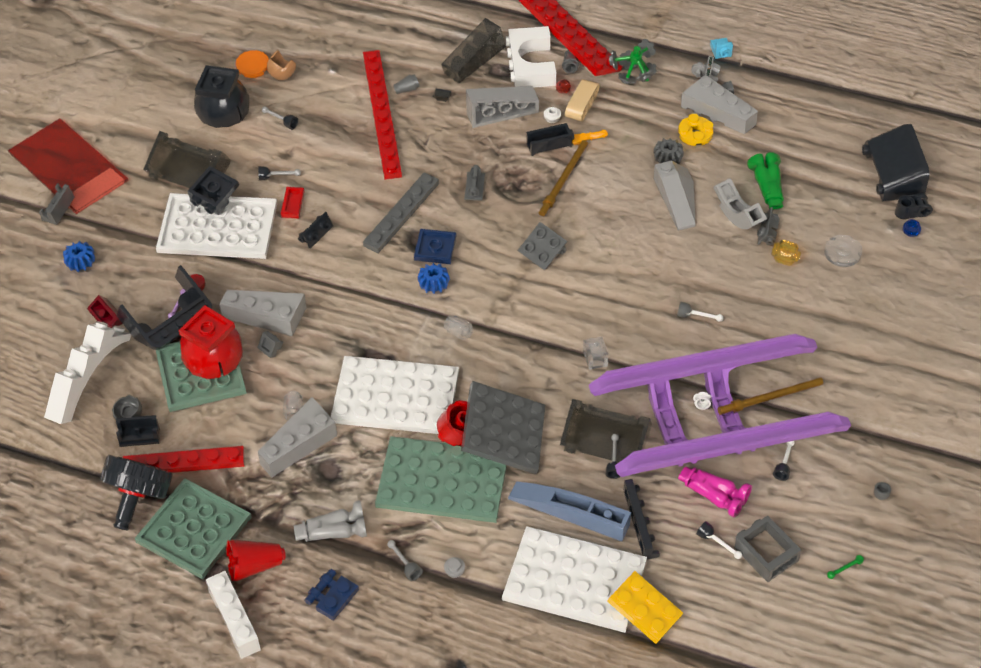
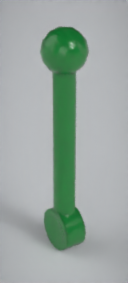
[827,555,864,579]

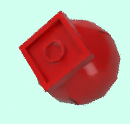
[179,305,243,379]

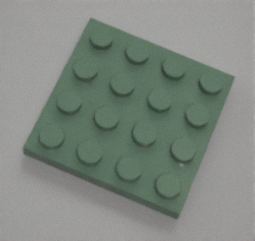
[156,342,247,412]
[135,478,252,579]

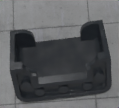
[862,124,930,202]

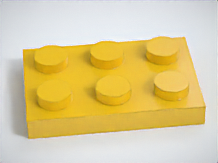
[607,571,683,644]

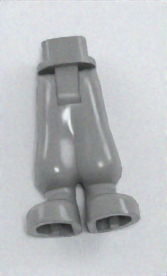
[294,500,367,542]

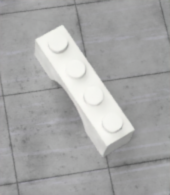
[206,571,261,659]

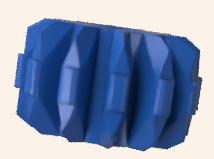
[63,241,95,272]
[418,262,450,294]

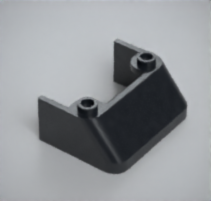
[117,265,212,350]

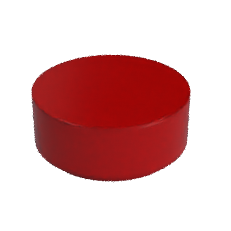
[190,274,206,290]

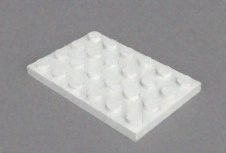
[156,193,277,259]
[331,356,459,434]
[502,526,647,633]

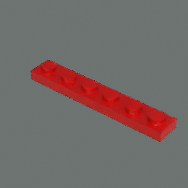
[123,446,245,473]

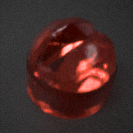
[555,79,571,94]

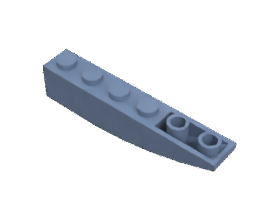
[508,481,631,541]

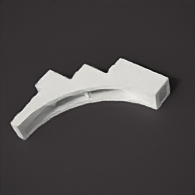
[44,321,131,424]

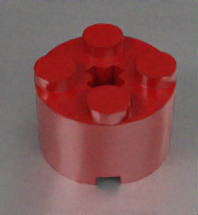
[437,400,468,446]

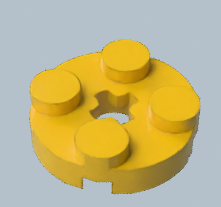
[678,114,713,146]

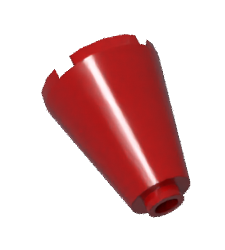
[226,539,286,581]

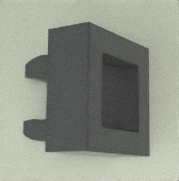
[257,331,283,358]

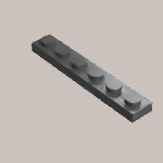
[363,172,439,254]

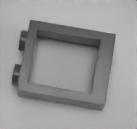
[734,515,801,582]

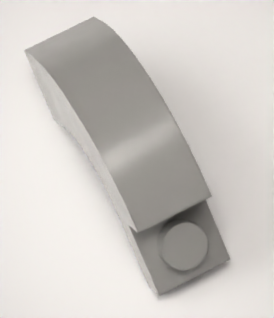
[713,178,767,229]

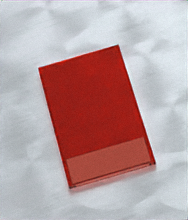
[8,118,129,214]

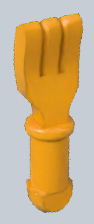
[572,129,608,145]

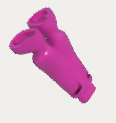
[678,466,752,518]

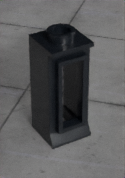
[526,123,574,156]

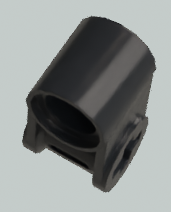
[895,193,933,220]

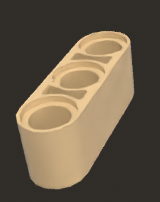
[565,79,600,122]

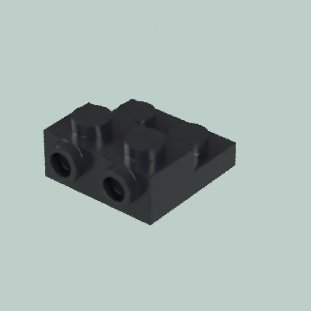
[187,166,239,215]

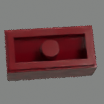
[87,295,122,328]

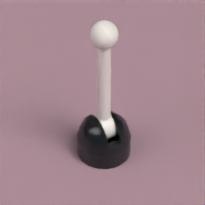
[773,441,795,481]
[696,521,742,559]

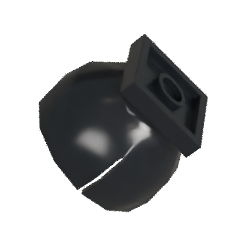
[194,65,249,128]

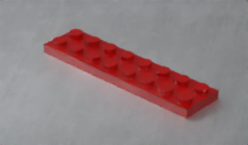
[518,0,623,76]

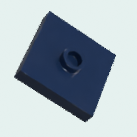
[414,229,457,265]

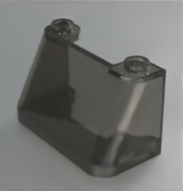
[143,131,231,189]
[560,399,652,462]

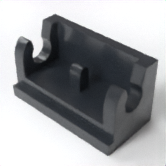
[116,415,160,447]

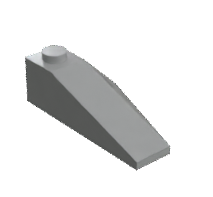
[654,161,696,231]

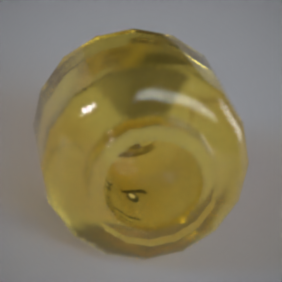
[772,239,801,266]

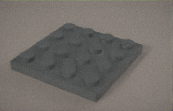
[461,381,545,474]

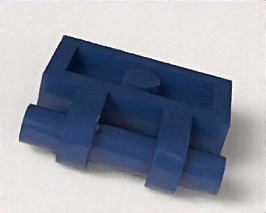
[304,569,359,621]

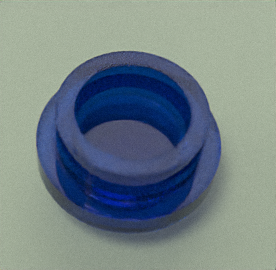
[902,219,921,237]

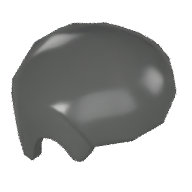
[112,394,142,419]

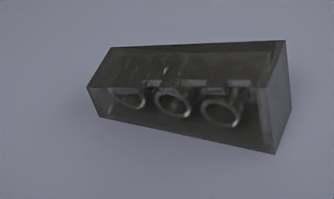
[441,18,506,83]

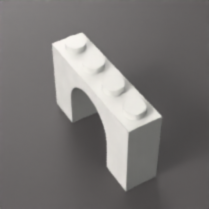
[505,26,556,88]

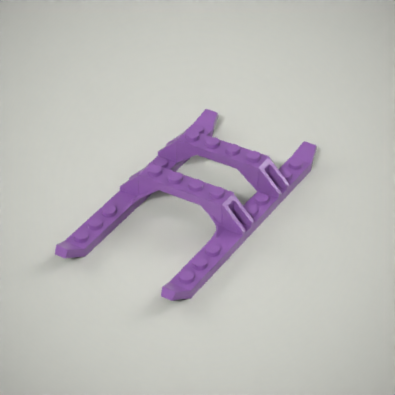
[589,334,851,477]

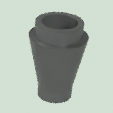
[562,50,579,74]
[393,74,420,94]

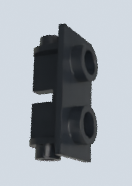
[298,212,333,248]

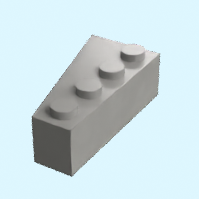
[681,75,758,134]
[466,86,539,128]
[220,290,306,336]
[258,397,337,478]

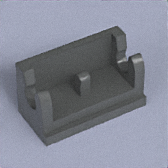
[39,183,75,225]

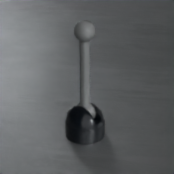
[262,106,298,130]
[258,166,301,181]
[605,434,621,479]

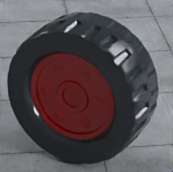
[100,455,173,531]

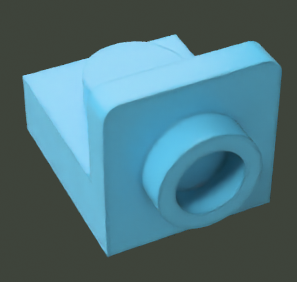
[710,38,733,59]

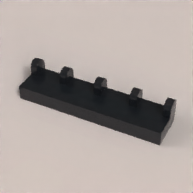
[623,479,660,560]

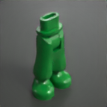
[747,152,784,210]

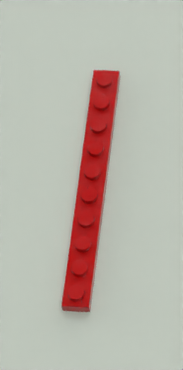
[363,50,402,180]

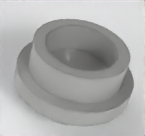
[444,557,465,578]

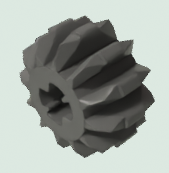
[653,138,684,164]

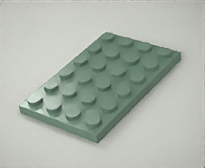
[375,436,507,523]

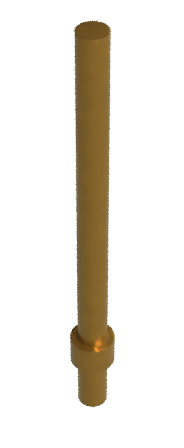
[538,140,588,216]
[717,377,823,415]

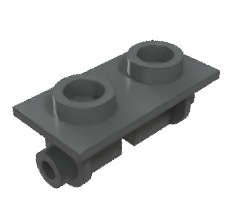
[464,165,485,201]
[757,207,780,246]

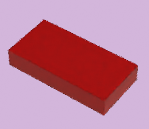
[281,187,305,219]

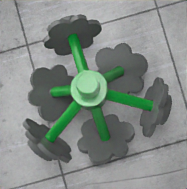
[609,39,657,84]

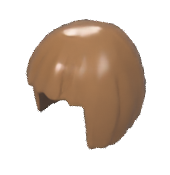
[267,50,296,80]

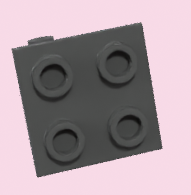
[517,222,568,270]

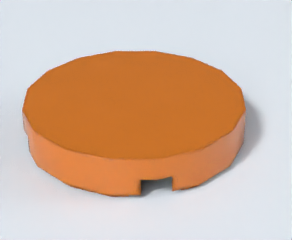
[236,50,269,78]

